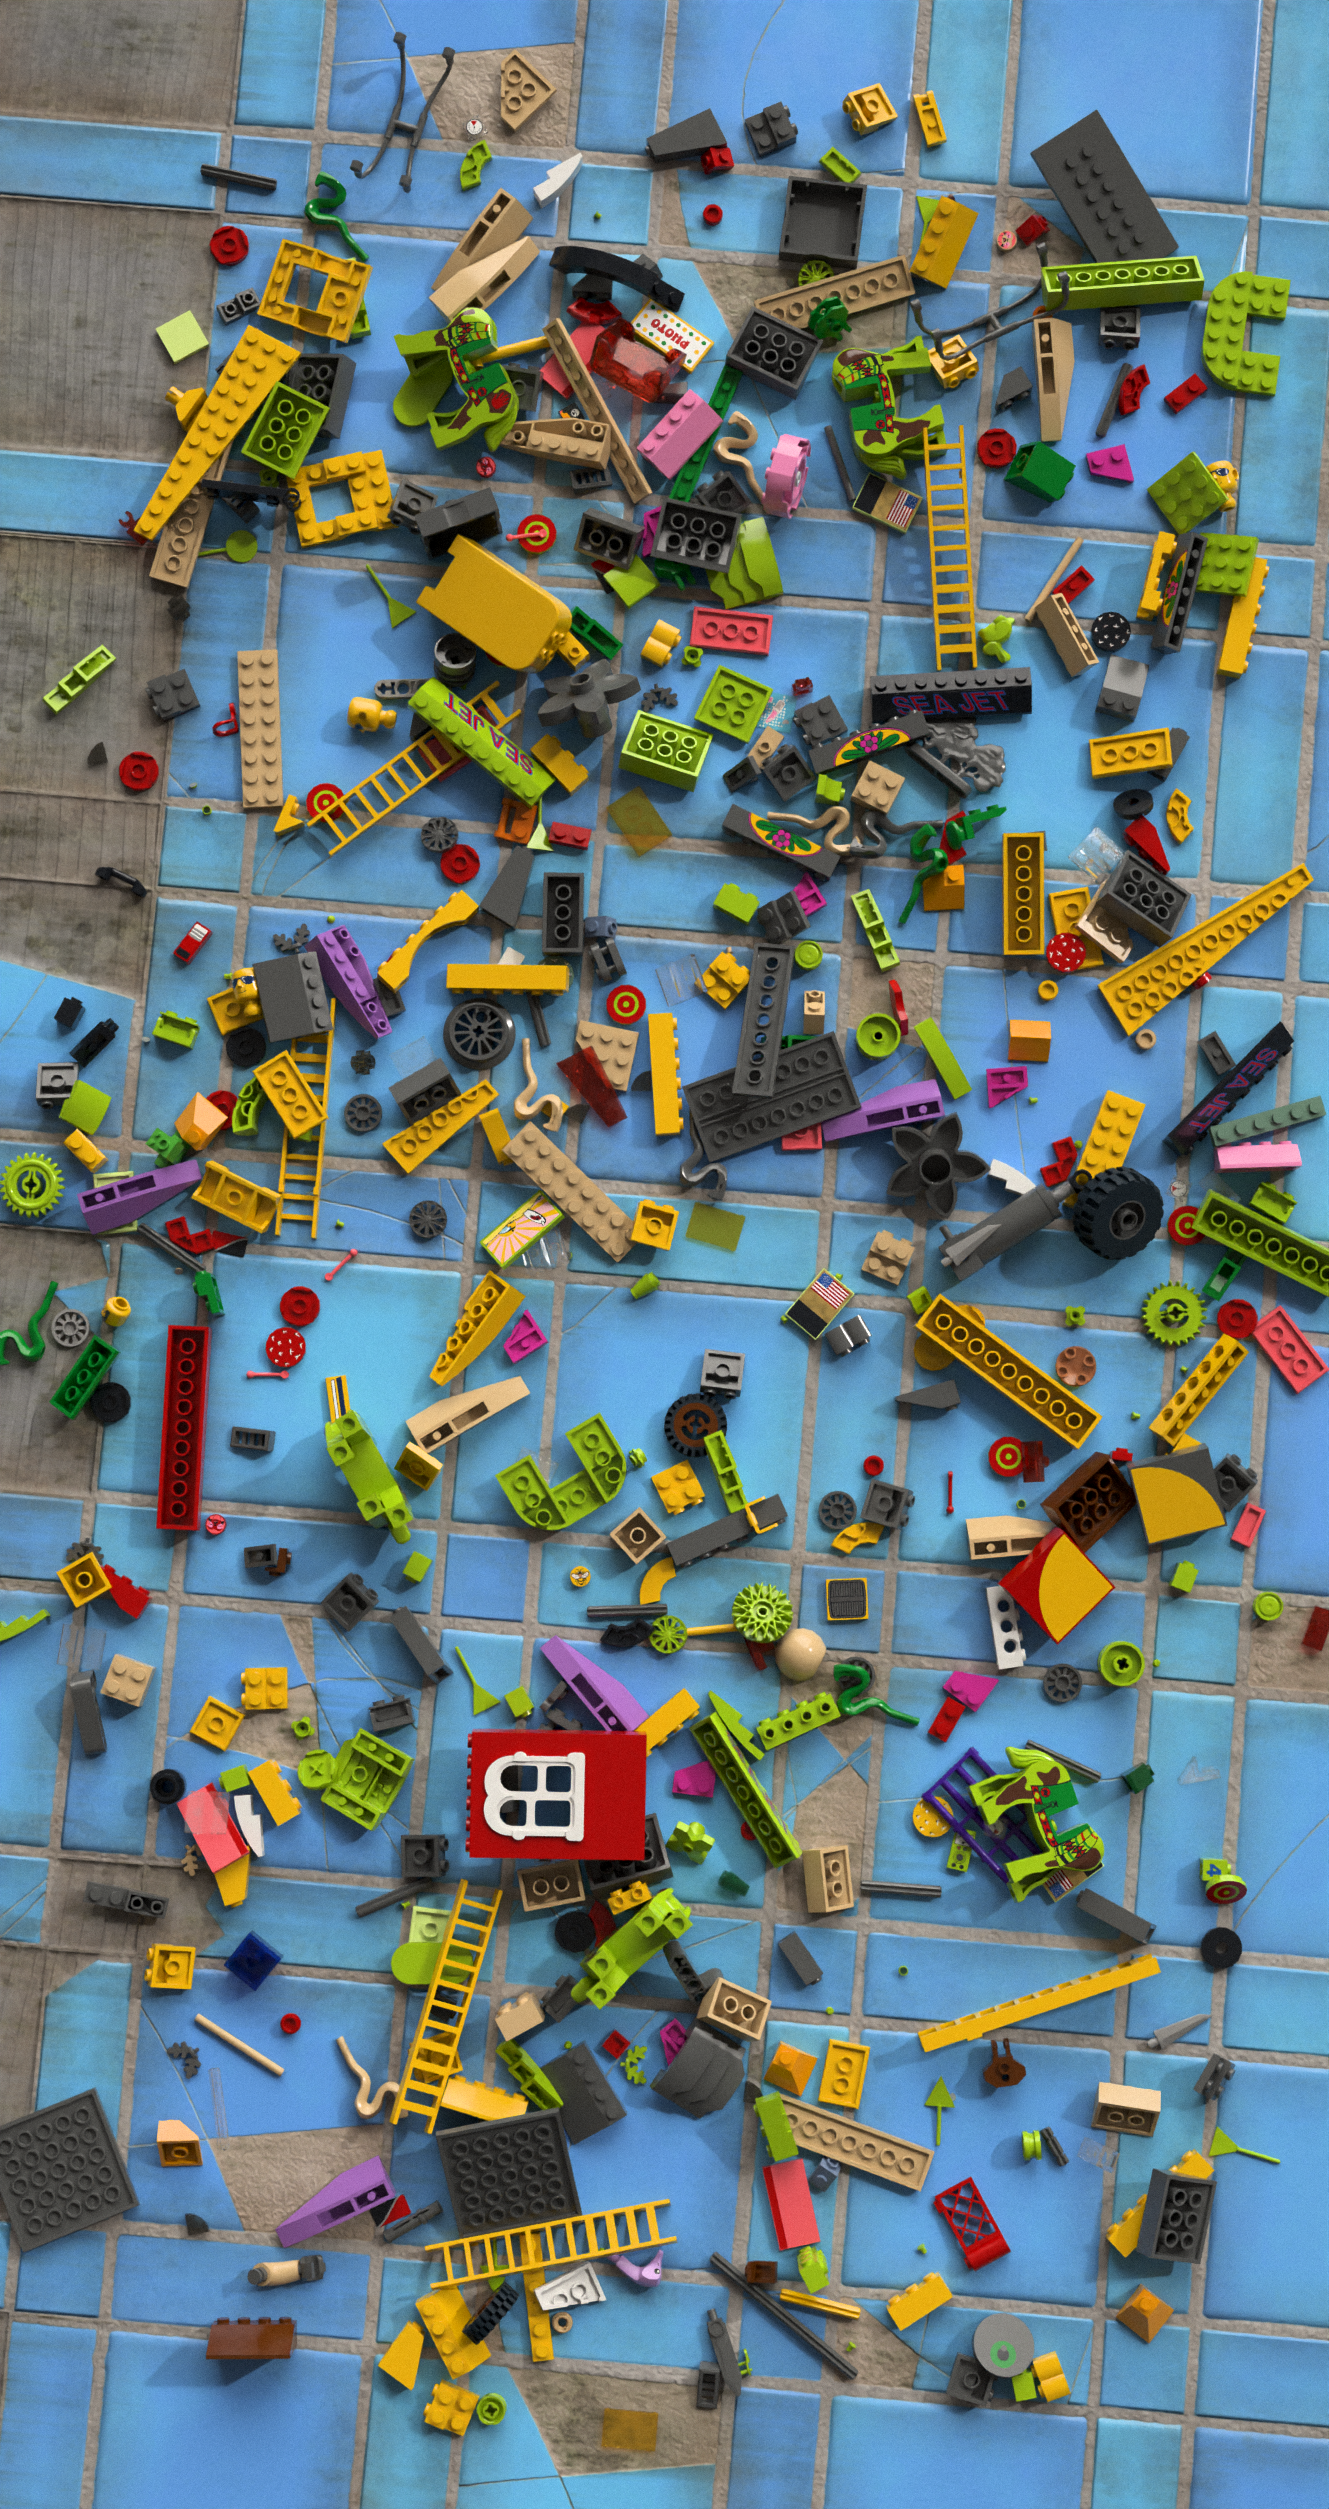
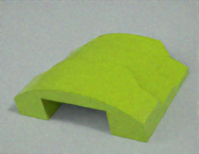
[705,517,783,610]
[320,1728,414,1831]

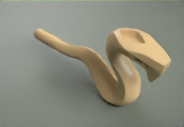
[713,411,764,507]
[767,806,861,856]
[514,1038,563,1132]
[336,2036,408,2119]

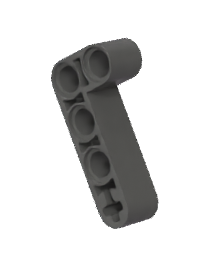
[70,1670,107,1756]
[663,1940,725,2006]

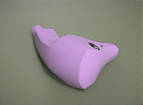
[606,2250,663,2287]

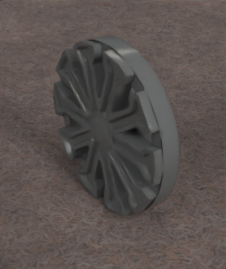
[421,817,459,853]
[344,1094,382,1132]
[409,1200,447,1238]
[819,1491,857,1529]
[838,1656,875,1695]
[1043,1663,1082,1702]

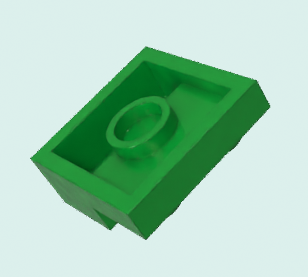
[192,1270,225,1317]

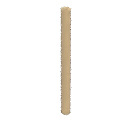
[1024,537,1084,623]
[194,2014,285,2076]

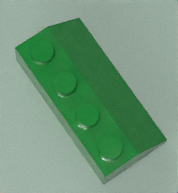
[49,1335,121,1420]

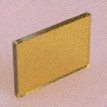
[685,1202,746,1251]
[601,2408,658,2452]

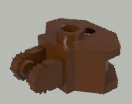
[982,2038,1026,2088]

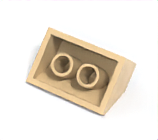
[802,1845,854,1913]
[697,1977,772,2042]
[1091,2082,1161,2137]

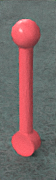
[506,529,547,542]
[325,1249,358,1281]
[246,1370,289,1379]

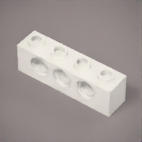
[985,1586,1026,1669]

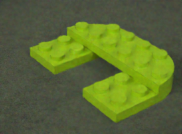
[1201,271,1291,397]
[495,1412,626,1530]

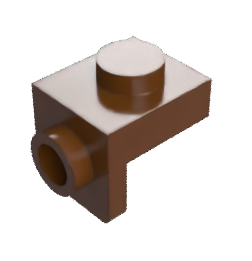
[264,1548,292,1576]
[745,2260,778,2283]

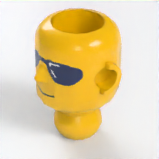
[1206,461,1239,512]
[347,697,397,733]
[232,967,263,1018]

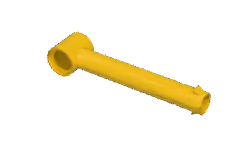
[470,336,551,372]

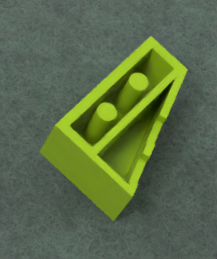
[753,2091,799,2162]

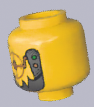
[101,1297,131,1327]

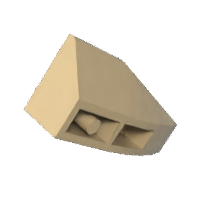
[431,188,533,291]
[428,236,540,325]
[1032,318,1075,442]
[499,418,611,470]
[406,1376,530,1454]
[965,1515,1091,1560]

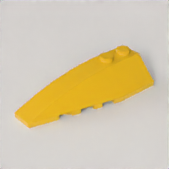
[429,1270,526,1386]

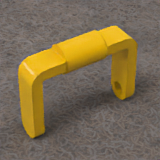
[745,1496,778,1534]

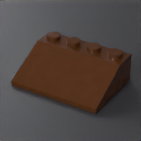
[1040,1452,1137,1553]
[206,2317,297,2359]

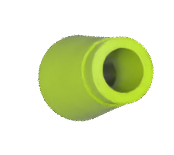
[630,1272,661,1299]

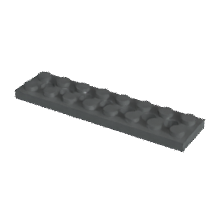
[732,943,795,1099]

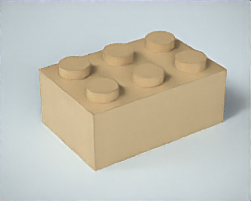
[517,1859,586,1912]
[495,1992,546,2042]

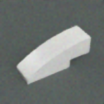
[533,153,583,208]
[987,1159,1036,1196]
[234,1794,265,1857]

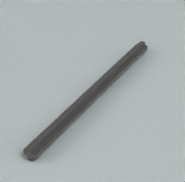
[709,2252,858,2380]

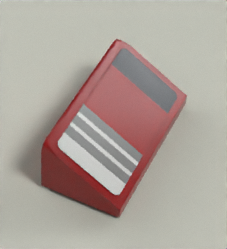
[173,922,213,965]

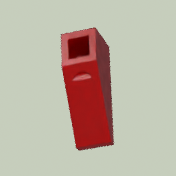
[1122,815,1170,876]
[100,1564,153,1619]

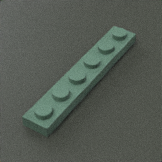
[1207,1096,1326,1148]

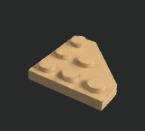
[501,49,557,132]
[1074,880,1133,964]
[576,1020,639,1092]

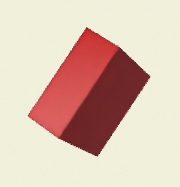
[602,2029,631,2059]

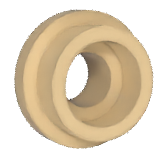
[552,2312,573,2333]

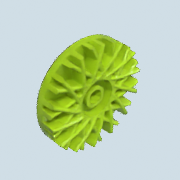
[731,1582,793,1643]

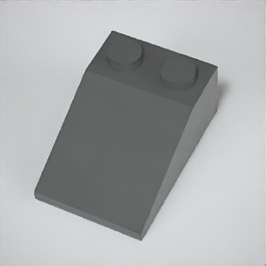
[1095,654,1149,722]

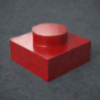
[1110,1448,1133,1463]

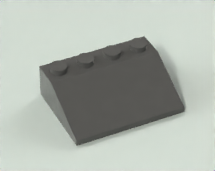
[725,306,823,400]
[288,353,356,439]
[650,497,742,574]
[1096,850,1192,948]
[252,951,333,1043]
[583,1813,674,1900]
[540,2040,627,2145]
[1136,2168,1217,2264]

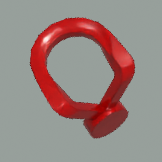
[212,703,239,737]

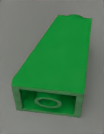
[1003,441,1076,502]

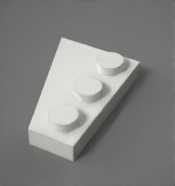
[533,2261,606,2310]

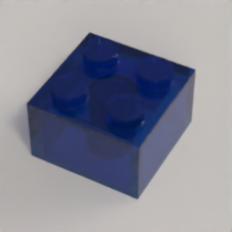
[224,1930,284,1991]

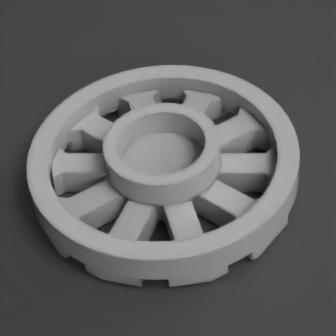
[52,1309,90,1347]

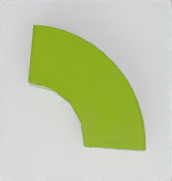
[460,140,492,191]

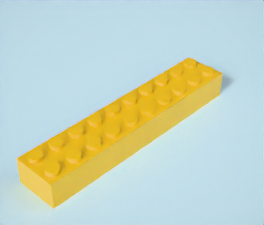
[913,1294,1103,1450]

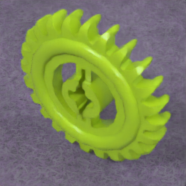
[0,1152,65,1218]
[1141,1281,1207,1347]

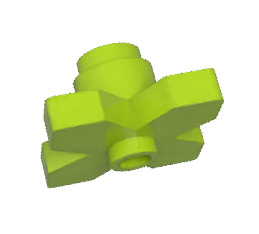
[665,1821,715,1865]

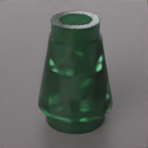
[718,1870,750,1896]

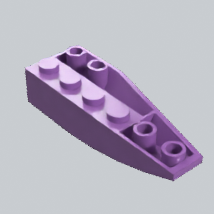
[304,925,392,1039]
[821,1079,945,1142]
[77,1159,202,1235]
[540,1635,649,1731]
[275,2155,396,2248]

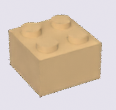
[850,760,905,817]
[609,1507,667,1565]
[100,1654,156,1707]

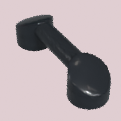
[95,867,147,898]

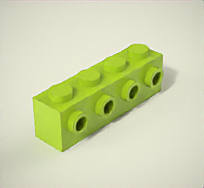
[756,1691,841,1750]
[797,2245,829,2294]

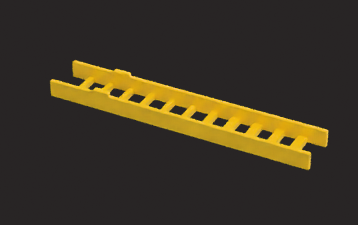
[922,425,977,671]
[306,680,522,857]
[275,998,337,1239]
[389,1879,503,2134]
[918,1953,1161,2052]
[425,2199,677,2290]

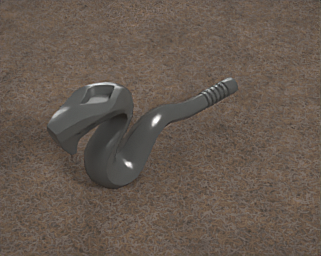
[849,810,943,859]
[680,1107,727,1201]

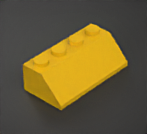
[910,195,979,289]
[440,2074,529,2121]
[415,2286,491,2380]

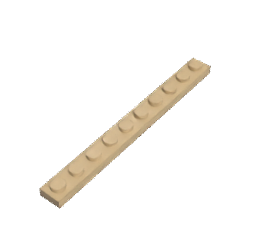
[542,318,653,504]

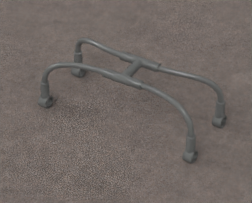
[350,32,455,193]
[910,242,1070,361]

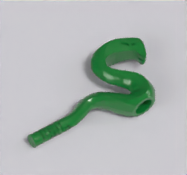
[304,171,369,262]
[898,824,948,924]
[0,1281,59,1366]
[833,1664,920,1726]

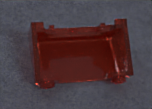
[590,317,687,403]

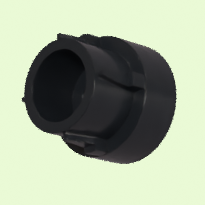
[150,1769,187,1804]

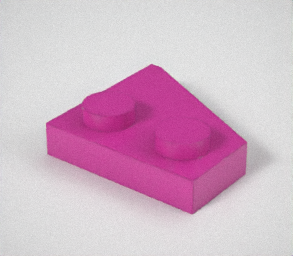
[1085,444,1134,483]
[793,872,827,917]
[986,1066,1028,1108]
[503,1309,549,1364]

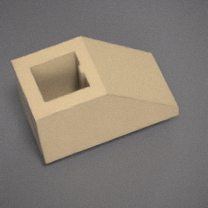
[803,990,825,1035]

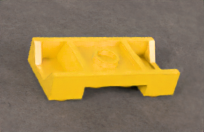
[1136,531,1177,621]
[191,1160,282,1234]

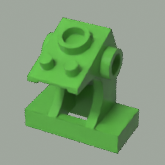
[145,1128,192,1168]

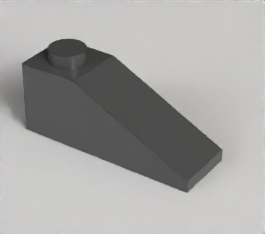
[894,1379,961,1412]

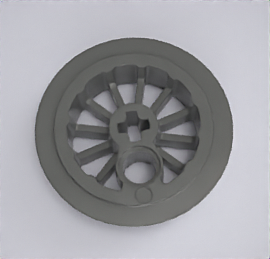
[443,998,516,1070]

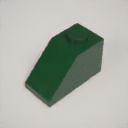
[1121,1762,1155,1794]

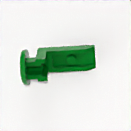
[945,804,1007,850]

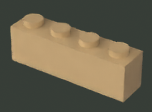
[1035,593,1099,677]

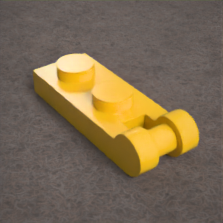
[913,90,947,148]

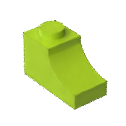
[815,774,845,806]

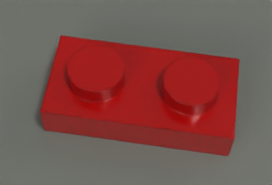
[1164,373,1208,414]
[1052,565,1095,605]
[548,822,592,851]
[928,1696,966,1742]

